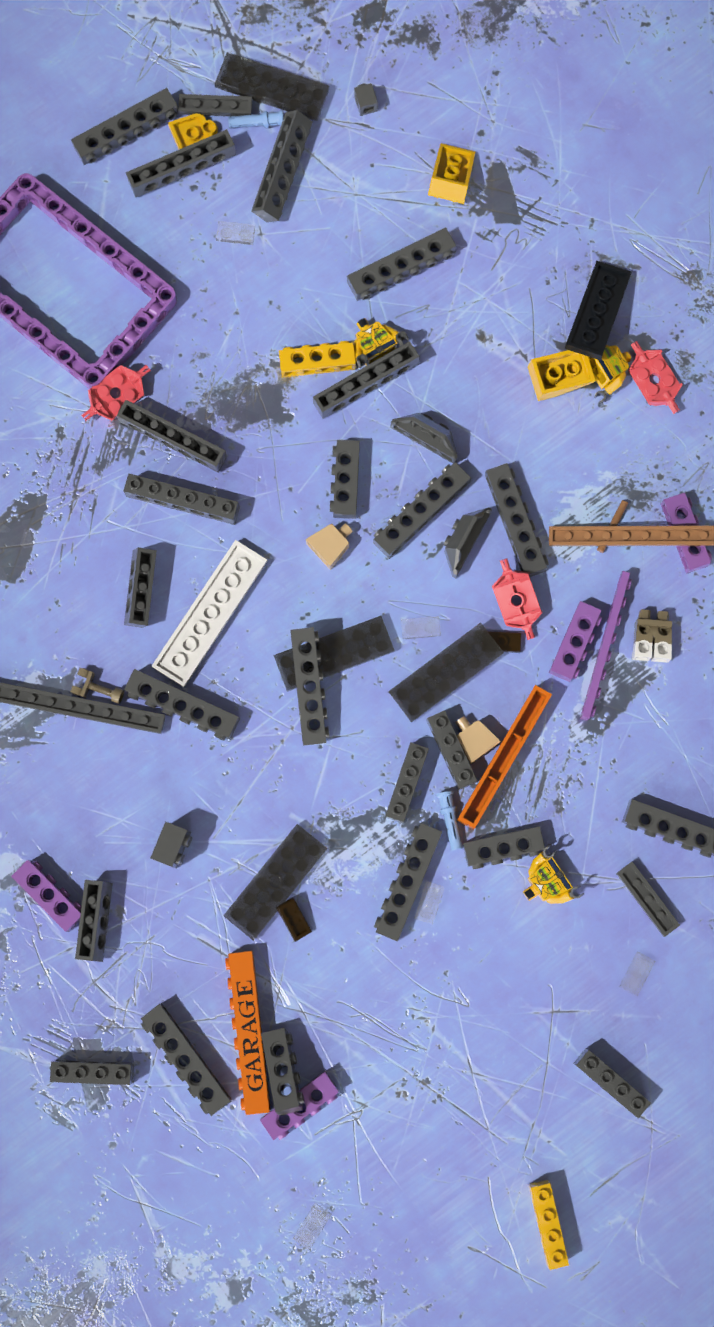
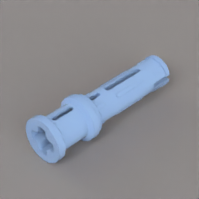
[228,110,284,129]
[436,790,463,851]

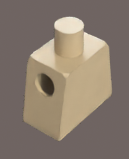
[306,523,353,570]
[455,716,501,765]

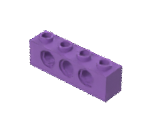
[661,493,712,574]
[549,601,602,682]
[11,860,82,932]
[260,1071,339,1141]

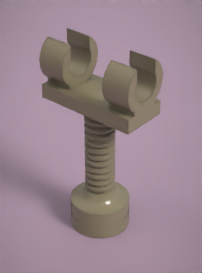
[70,668,125,704]

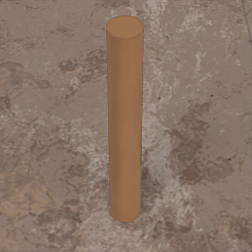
[597,500,628,553]

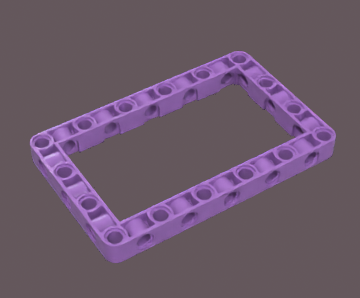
[0,173,177,389]

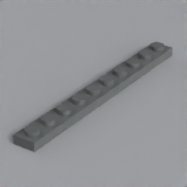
[0,683,166,734]

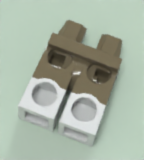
[631,609,672,663]

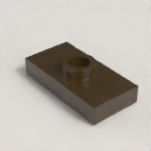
[482,631,521,653]
[276,897,312,942]

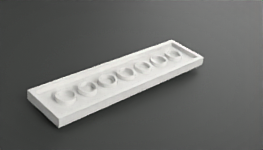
[152,540,268,687]

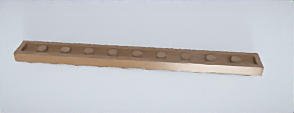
[549,526,714,546]

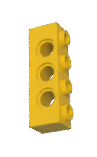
[279,341,356,378]
[528,1180,569,1270]

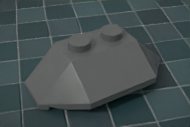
[390,413,458,464]
[443,507,492,579]

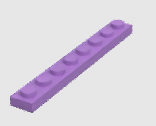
[580,571,632,721]

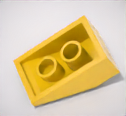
[428,143,476,204]
[527,350,596,401]

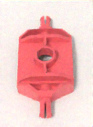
[628,341,683,414]
[81,365,151,421]
[492,558,543,640]

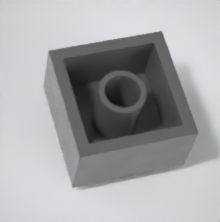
[150,821,192,868]

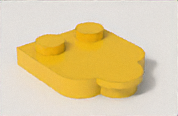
[168,113,218,150]

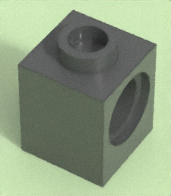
[354,83,378,116]

